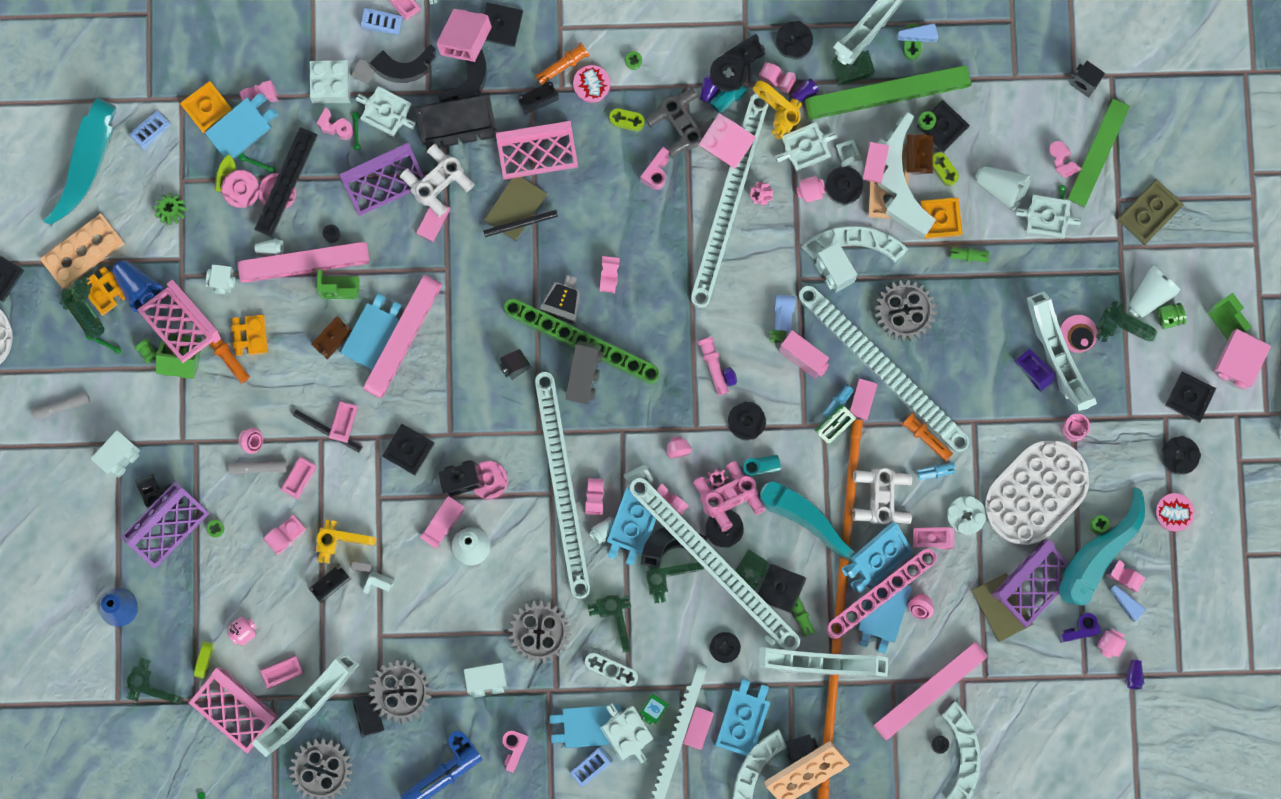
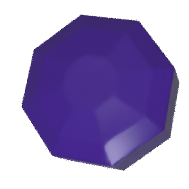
[722,367,737,387]

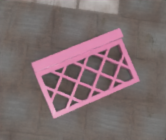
[496,121,578,180]
[137,279,221,363]
[189,667,279,753]

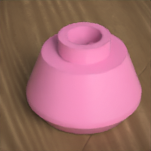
[238,428,263,454]
[666,436,692,459]
[908,594,934,619]

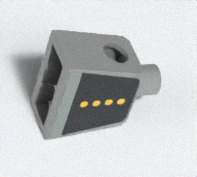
[540,275,581,324]

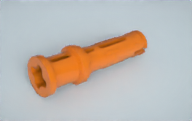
[535,42,590,86]
[204,332,251,384]
[901,412,953,462]

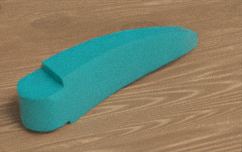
[43,97,117,225]
[759,481,857,563]
[1059,488,1145,605]

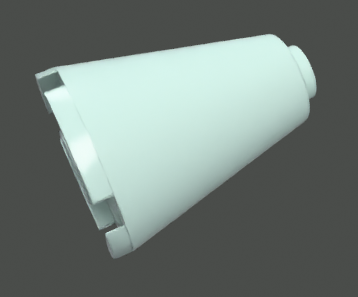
[975,166,1031,211]
[1128,265,1181,318]
[452,527,490,565]

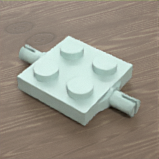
[356,86,416,137]
[775,122,837,172]
[1016,195,1081,239]
[600,703,653,764]

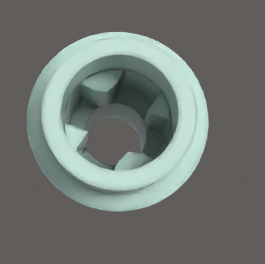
[255,238,284,256]
[589,516,614,544]

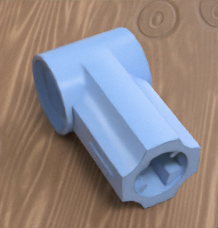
[774,294,795,333]

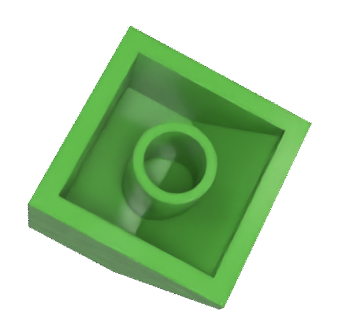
[156,334,202,379]

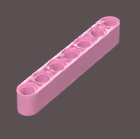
[237,242,370,283]
[363,275,442,399]
[826,549,937,639]
[873,641,989,741]

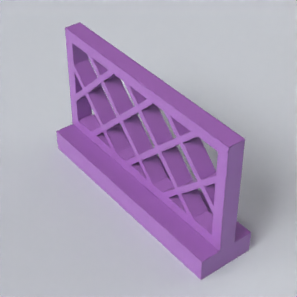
[339,143,425,216]
[121,481,209,569]
[991,540,1069,628]

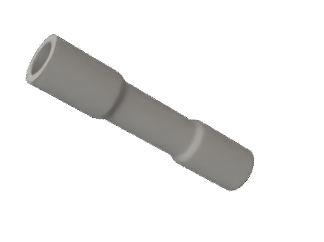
[31,392,90,420]
[228,460,287,475]

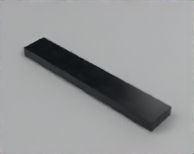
[254,127,318,238]

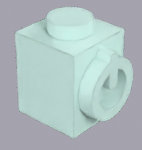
[206,264,235,295]

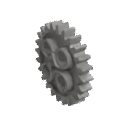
[874,280,937,342]
[508,601,571,664]
[368,660,431,724]
[289,739,353,799]

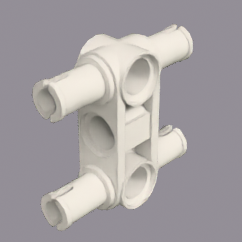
[400,144,475,217]
[852,468,912,526]

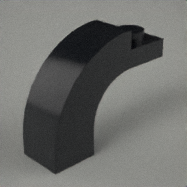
[370,45,436,83]
[438,49,487,102]
[641,527,707,569]

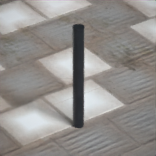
[483,210,558,238]
[293,409,363,453]

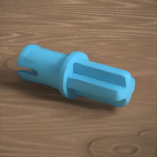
[823,384,854,418]
[917,462,956,480]

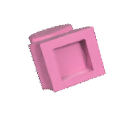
[758,62,796,94]
[239,80,279,102]
[317,107,353,140]
[1049,141,1082,178]
[600,256,620,294]
[585,478,604,516]
[656,483,689,515]
[1105,560,1145,593]

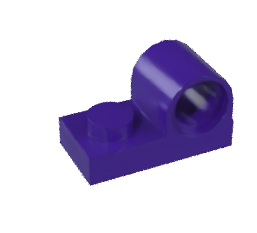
[1015,349,1056,392]
[1059,613,1101,643]

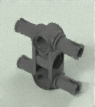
[645,87,715,158]

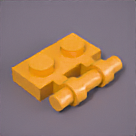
[79,267,126,316]
[231,315,268,356]

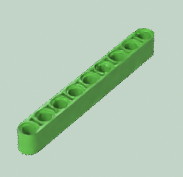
[804,66,972,120]
[504,299,659,385]

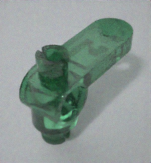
[60,278,104,339]
[1096,301,1157,342]
[645,562,704,604]
[587,594,631,653]
[126,657,184,705]

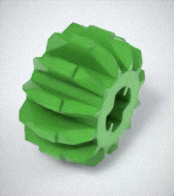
[153,193,187,225]

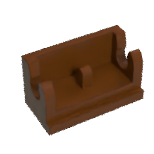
[907,134,933,175]
[311,316,352,360]

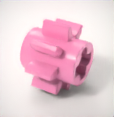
[750,181,773,206]
[705,468,729,490]

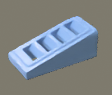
[361,8,403,35]
[897,23,938,42]
[129,111,171,150]
[1109,585,1145,622]
[569,746,613,788]

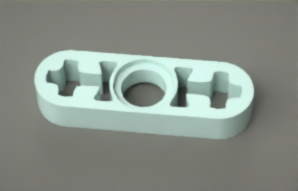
[585,653,638,687]

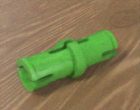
[950,247,990,263]
[793,597,816,637]

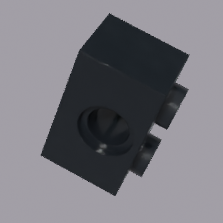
[1071,60,1105,98]
[438,460,485,497]

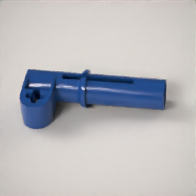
[400,731,483,799]

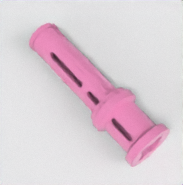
[697,337,729,396]

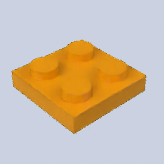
[180,81,233,134]
[920,197,963,239]

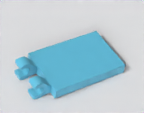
[205,93,279,160]
[340,293,403,370]
[607,487,656,566]
[841,522,914,593]
[857,578,912,654]
[715,679,770,756]
[550,705,622,748]

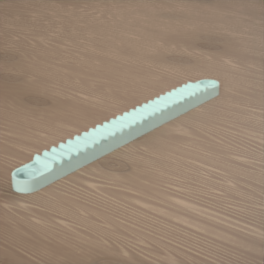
[691,93,768,308]
[799,286,969,452]
[535,372,590,599]
[630,478,800,651]
[652,663,708,799]

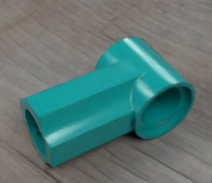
[710,86,748,114]
[742,455,781,478]

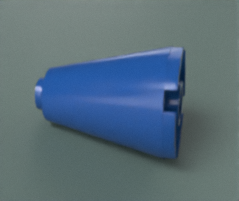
[112,260,163,312]
[99,588,138,627]

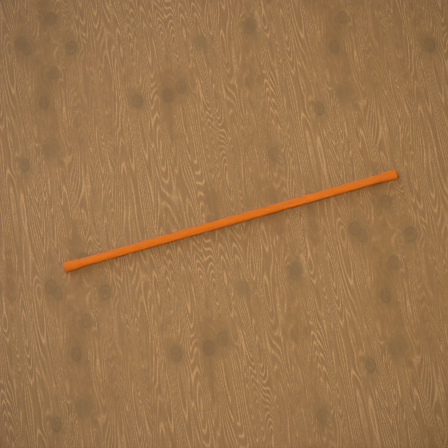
[817,419,863,799]

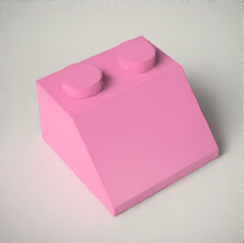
[699,113,756,169]

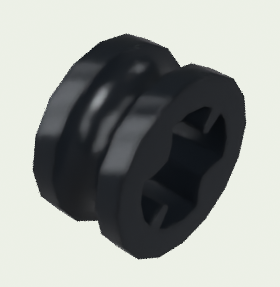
[322,224,340,243]
[931,736,950,754]

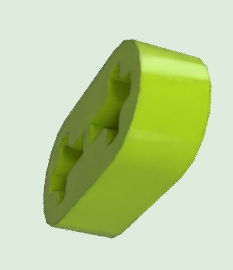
[609,109,645,131]
[933,152,959,186]
[194,641,214,679]

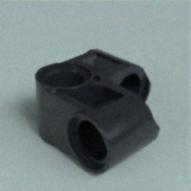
[136,473,184,508]

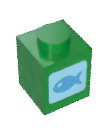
[640,693,669,725]

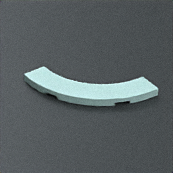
[801,226,908,263]
[941,701,981,799]
[733,729,787,799]

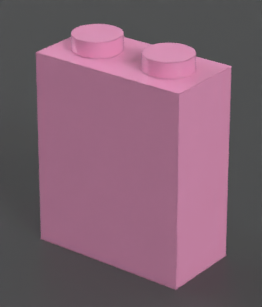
[436,9,492,62]
[1213,329,1271,390]
[779,330,829,379]

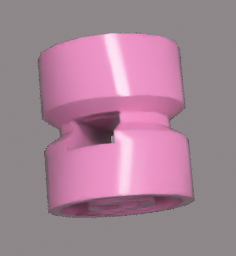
[1061,414,1090,442]

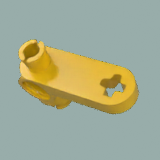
[753,81,802,139]
[316,519,377,564]

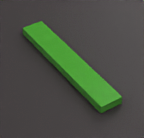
[1067,99,1130,208]

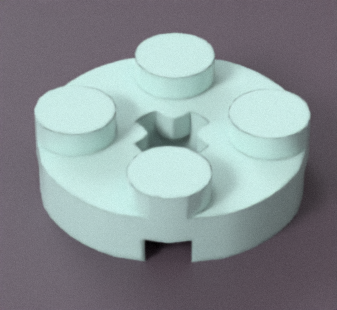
[947,496,986,535]

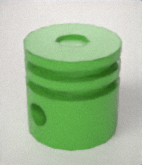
[1157,302,1186,330]

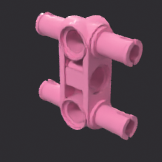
[693,461,766,531]

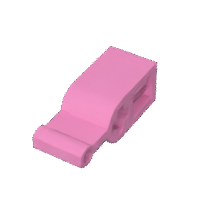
[420,496,465,549]

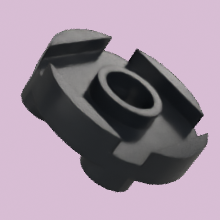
[776,21,813,60]
[710,53,748,92]
[825,167,863,206]
[728,402,766,441]
[1161,436,1201,475]
[705,510,744,548]

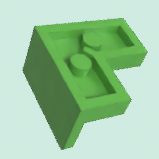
[317,269,360,300]
[1207,293,1251,341]

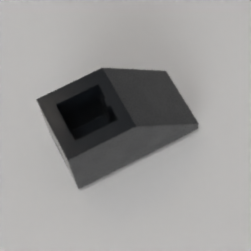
[499,349,531,380]
[785,734,818,761]

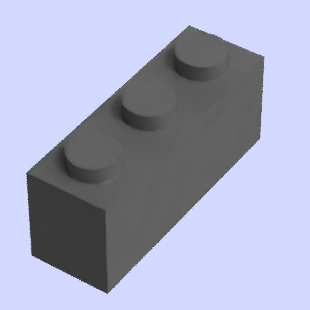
[565,341,603,405]

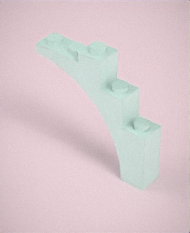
[833,0,903,65]
[874,112,936,239]
[1027,291,1097,411]
[759,647,888,677]
[252,651,359,757]

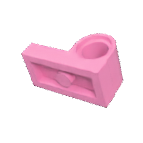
[641,147,670,190]
[264,515,307,555]
[913,527,955,549]
[503,731,529,773]

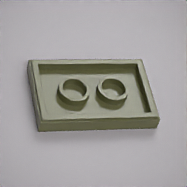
[484,177,547,241]
[1117,179,1184,246]
[972,573,1034,642]

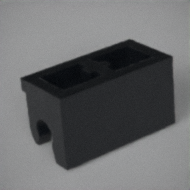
[724,34,766,74]
[517,82,559,115]
[309,564,351,603]
[352,694,384,737]

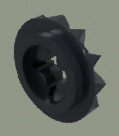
[710,632,741,663]

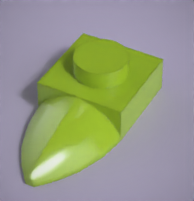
[214,155,236,192]

